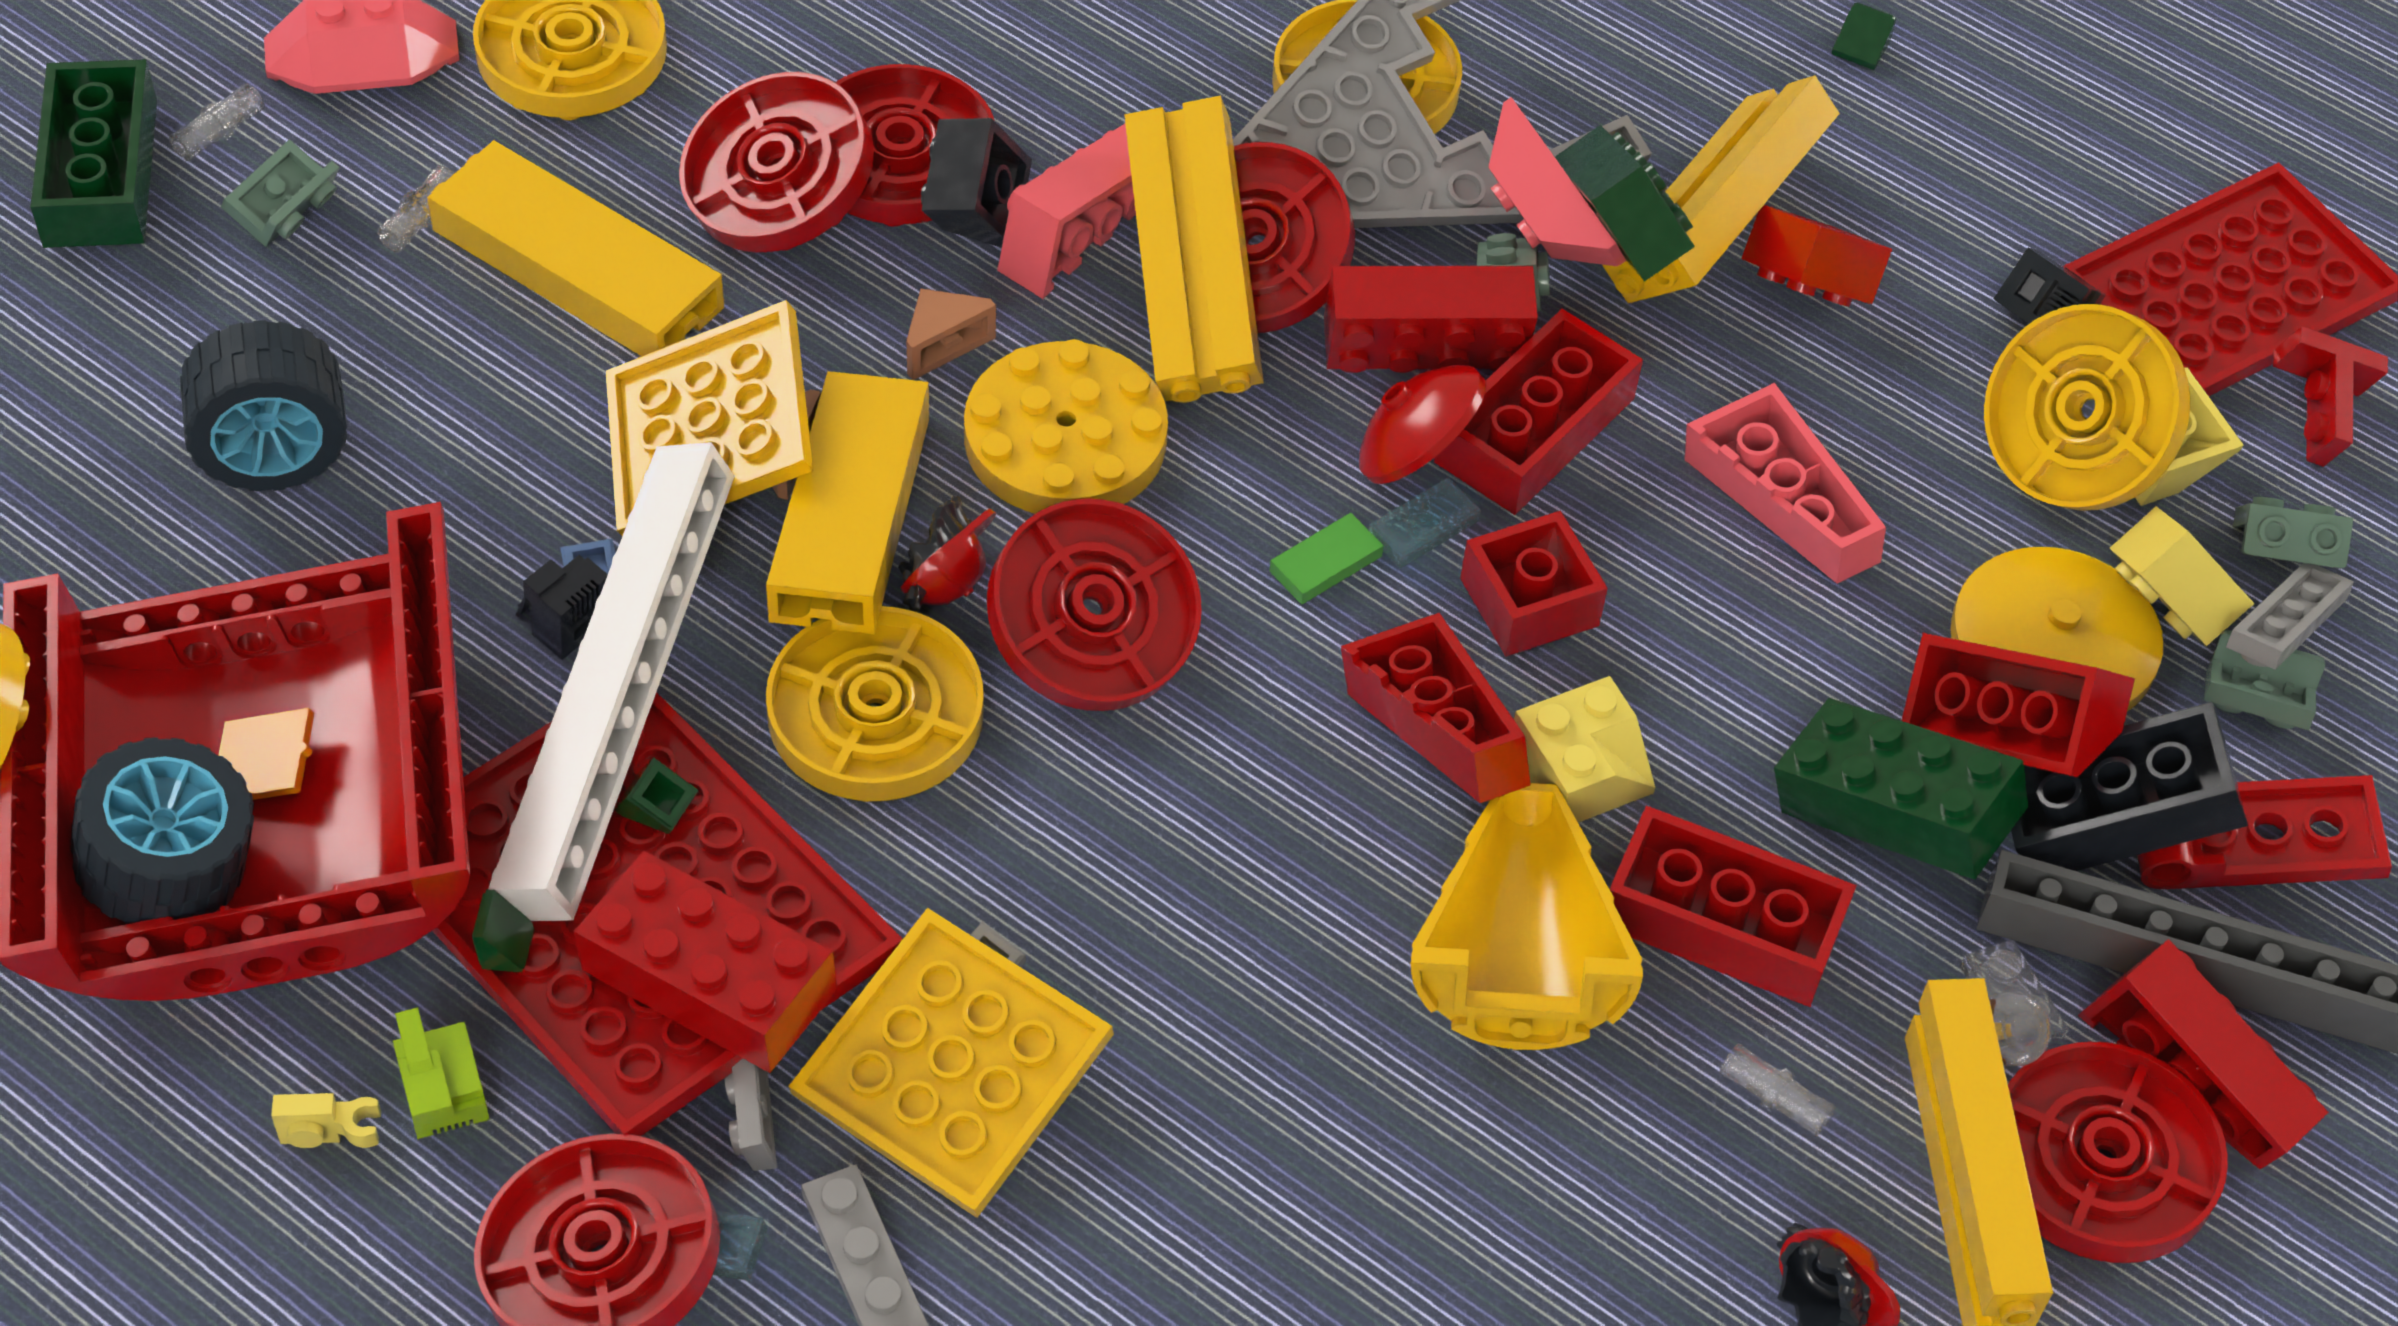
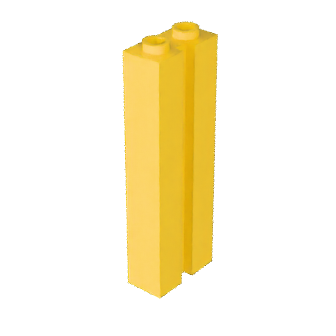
[1602,75,1840,304]
[1124,95,1264,403]
[427,140,724,356]
[766,371,929,634]
[1905,978,2053,1326]

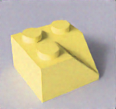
[2135,367,2244,506]
[2110,506,2255,646]
[1514,676,1655,823]

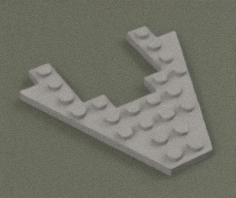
[1233,0,1652,228]

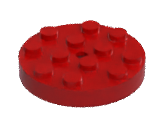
[835,64,995,227]
[679,72,874,252]
[1234,142,1355,333]
[987,498,1202,711]
[2008,1041,2228,1263]
[474,1134,720,1326]

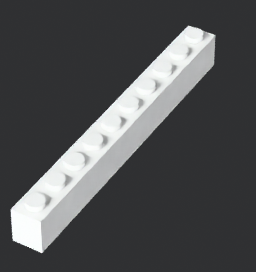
[488,442,735,921]

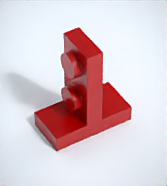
[2273,326,2388,467]

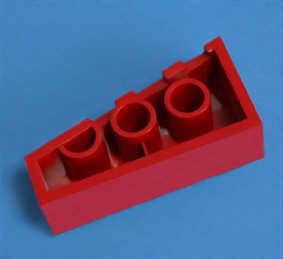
[1341,612,1531,803]
[2077,939,2329,1170]

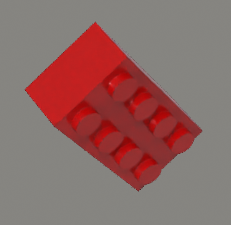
[1324,266,1538,373]
[1434,308,1643,515]
[1609,805,1857,1007]
[574,851,837,1073]

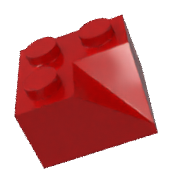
[1741,204,1892,307]
[1460,510,1608,657]

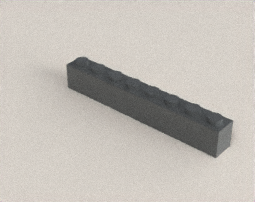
[1976,850,2398,1054]

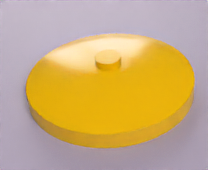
[1950,547,2163,712]

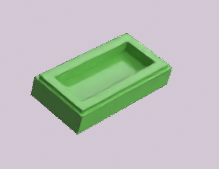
[1269,513,1384,605]

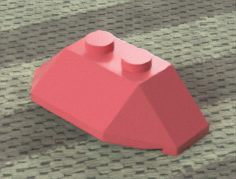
[264,0,460,94]
[1488,97,1626,266]

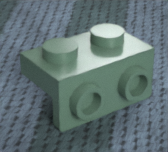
[221,139,340,247]
[1477,233,1550,311]
[2233,497,2354,569]
[2204,629,2325,731]

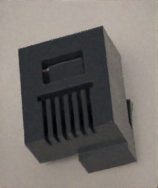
[1993,248,2106,324]
[515,555,608,660]

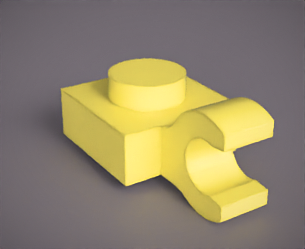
[271,1093,381,1148]

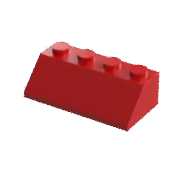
[1901,633,2135,777]

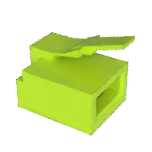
[393,1007,490,1139]

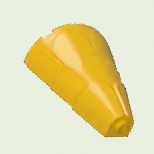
[1411,783,1643,1050]

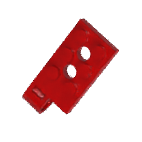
[2137,775,2392,889]

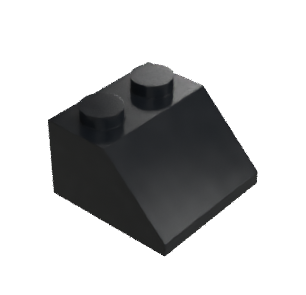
[921,118,1032,248]

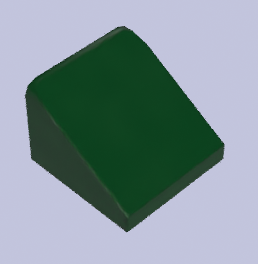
[1831,3,1896,70]
[614,758,698,834]
[472,889,534,972]

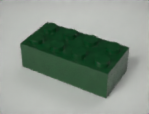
[30,59,157,248]
[1555,125,1695,282]
[1774,698,2028,880]

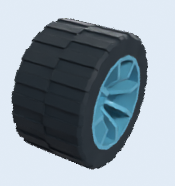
[180,320,347,492]
[71,737,254,924]

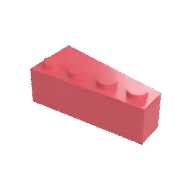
[997,124,1136,299]
[1685,383,1886,584]

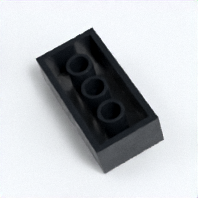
[2011,702,2249,871]

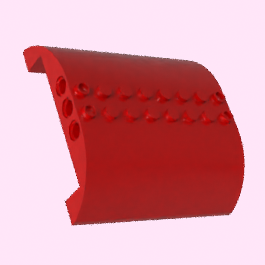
[0,502,470,1001]

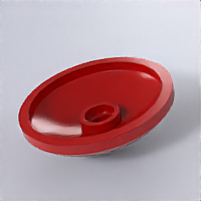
[1359,365,1486,484]

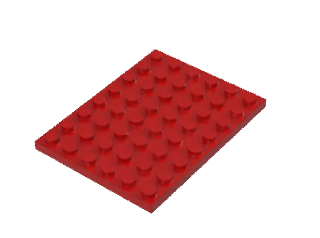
[432,692,903,1136]

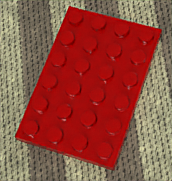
[2062,162,2398,396]

